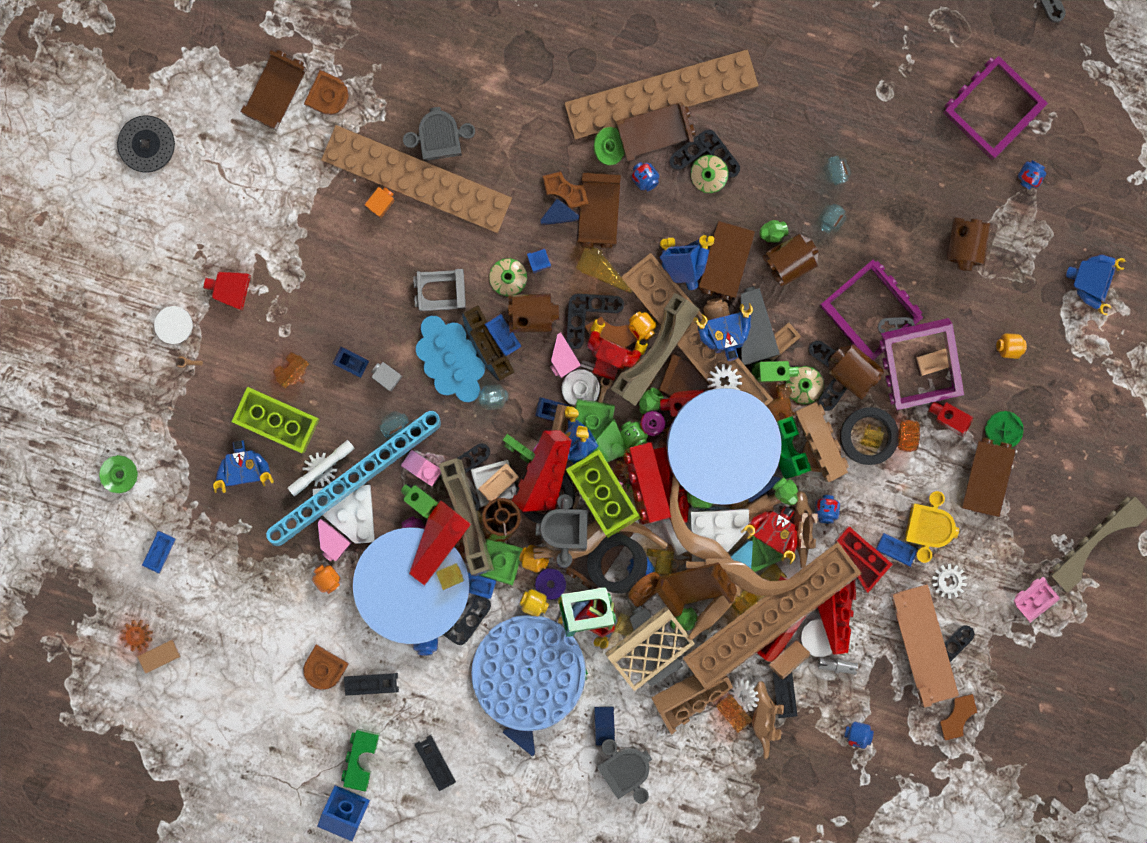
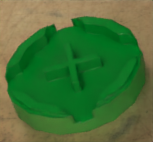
[985,411,1024,448]

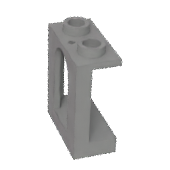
[414,269,466,311]

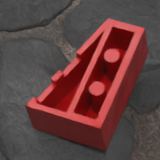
[834,526,893,593]

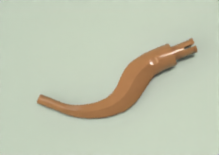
[670,475,744,592]
[666,493,781,558]
[533,520,668,561]
[686,558,823,596]

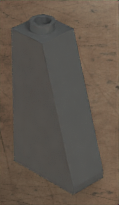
[741,286,780,366]
[630,606,683,687]

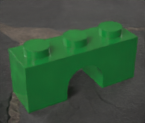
[777,416,812,479]
[341,729,380,792]

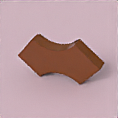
[543,172,589,209]
[585,317,637,347]
[939,694,978,741]

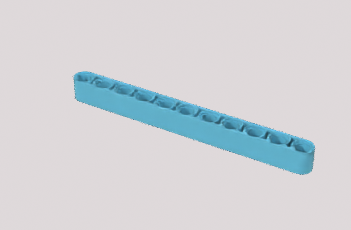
[266,411,441,546]

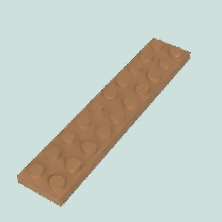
[565,50,758,140]
[321,125,512,234]
[621,253,773,406]
[683,542,862,690]

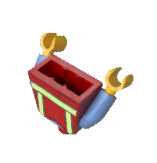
[558,588,618,649]

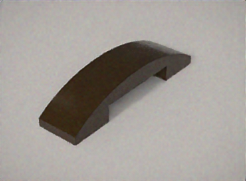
[462,305,515,381]

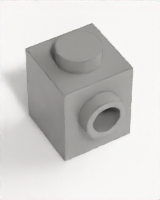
[372,362,403,391]

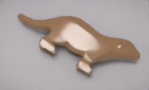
[793,491,818,568]
[688,583,742,640]
[752,681,784,759]

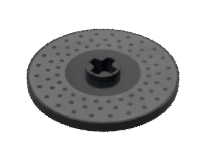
[117,115,175,173]

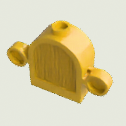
[904,491,959,563]

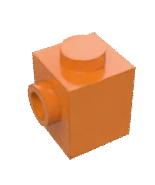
[365,187,395,218]

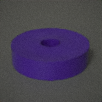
[535,569,566,600]

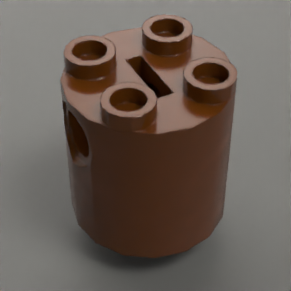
[947,217,991,271]
[762,234,819,286]
[508,293,559,333]
[828,344,885,400]
[479,498,521,542]

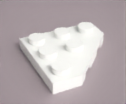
[313,485,375,544]
[690,509,749,562]

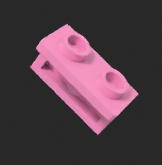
[1013,577,1060,623]

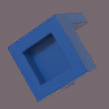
[527,249,551,273]

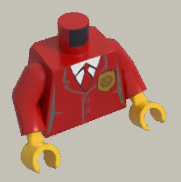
[588,319,648,369]
[741,506,797,565]

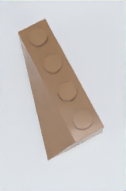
[794,402,849,482]
[651,674,733,735]

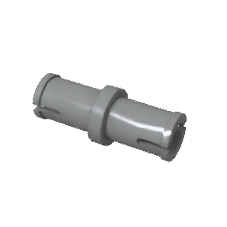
[818,657,858,675]

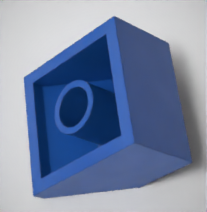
[317,785,370,842]

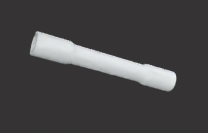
[288,440,355,497]

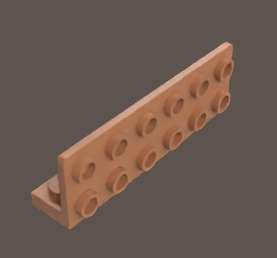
[890,585,959,708]

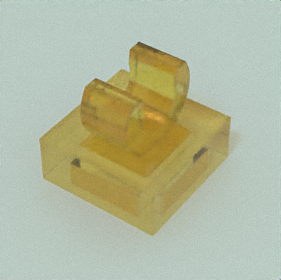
[860,424,884,449]

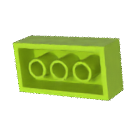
[232,387,320,454]
[566,450,641,538]

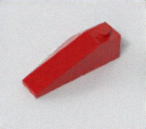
[653,447,689,524]
[409,501,471,586]
[818,579,857,655]

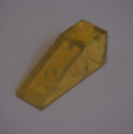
[576,247,632,294]
[731,563,787,615]

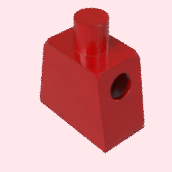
[203,272,251,311]
[660,389,706,417]
[929,402,973,437]

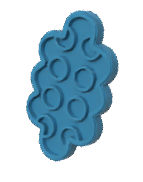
[416,316,485,402]

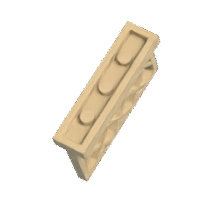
[605,606,695,691]

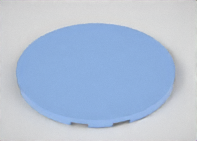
[667,388,781,504]
[353,528,469,644]
[471,615,586,731]

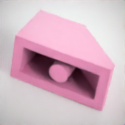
[550,333,581,378]
[401,450,441,486]
[318,519,351,561]

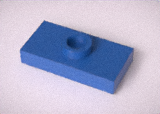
[485,314,522,356]
[142,531,176,574]
[876,533,918,567]

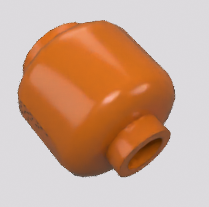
[312,565,340,594]

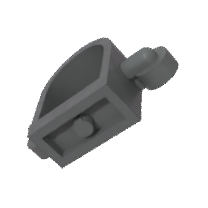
[403,107,475,161]
[535,494,587,568]
[597,739,652,804]

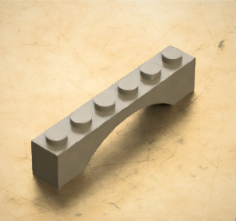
[611,293,700,406]
[439,458,494,576]
[1048,496,1147,593]

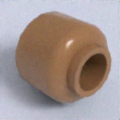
[704,298,730,320]

